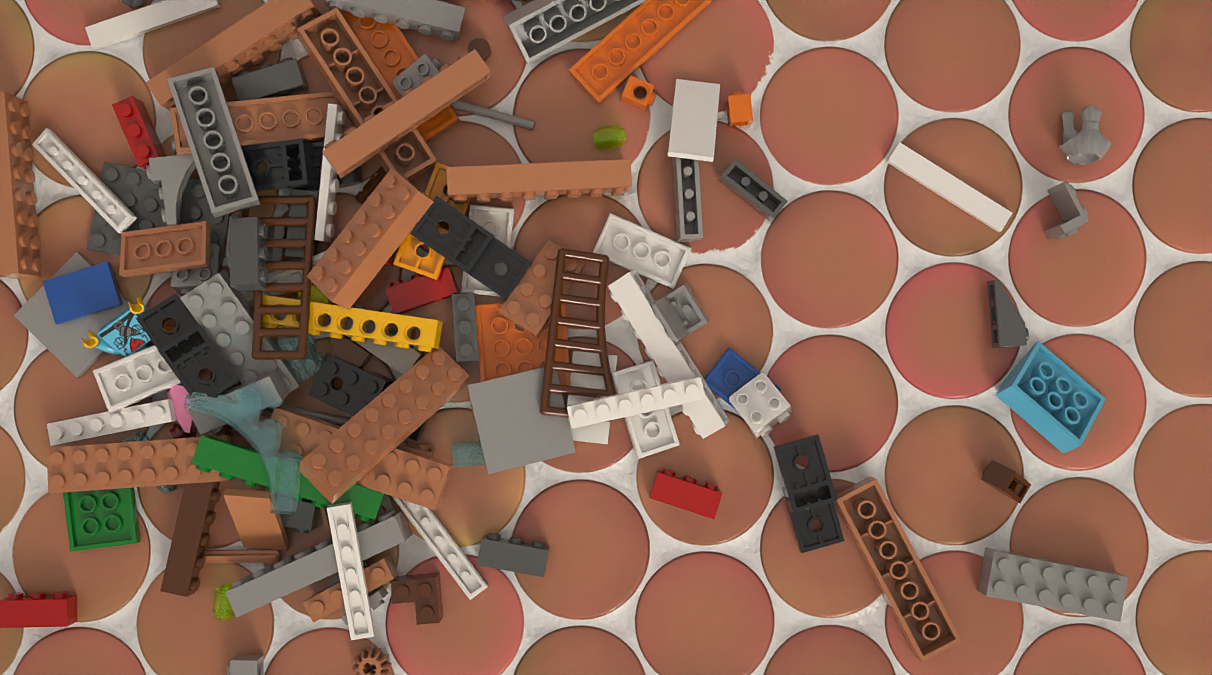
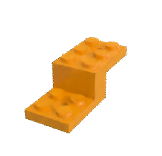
[393,162,471,280]

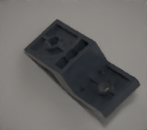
[242,138,363,192]
[410,196,532,300]
[136,294,240,408]
[308,353,428,441]
[773,434,844,553]

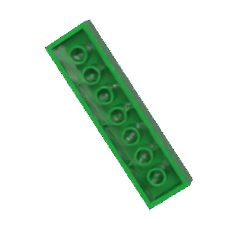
[191,434,384,522]

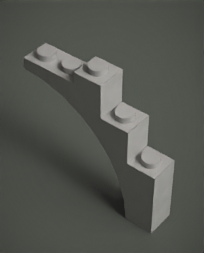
[146,140,196,226]

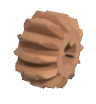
[352,646,392,675]

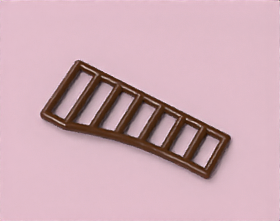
[239,195,317,360]
[540,248,615,422]

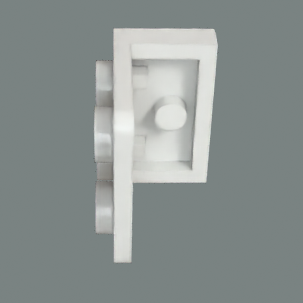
[729,373,792,438]

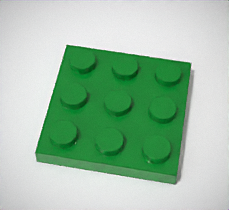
[63,487,140,552]

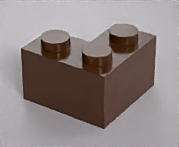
[391,573,443,625]

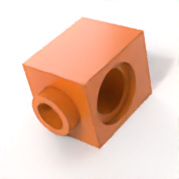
[621,75,657,111]
[726,91,753,127]

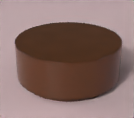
[468,38,491,61]

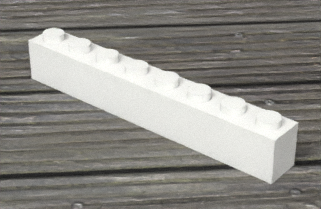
[608,270,730,439]

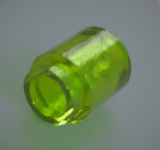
[593,124,626,150]
[212,584,235,620]

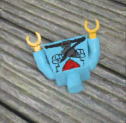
[81,297,151,357]

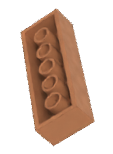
[307,168,434,310]

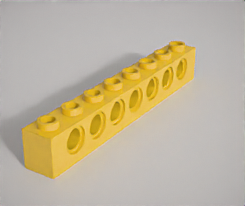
[263,295,443,352]

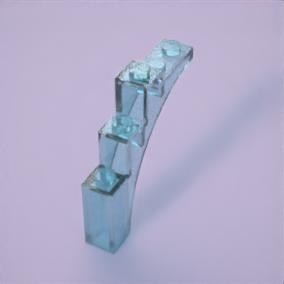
[185,389,304,515]

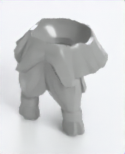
[1059,105,1112,165]

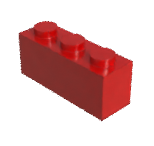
[112,96,166,169]
[385,265,460,315]
[649,468,723,519]
[0,591,77,628]

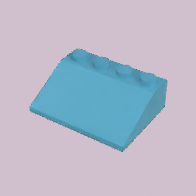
[995,341,1106,453]

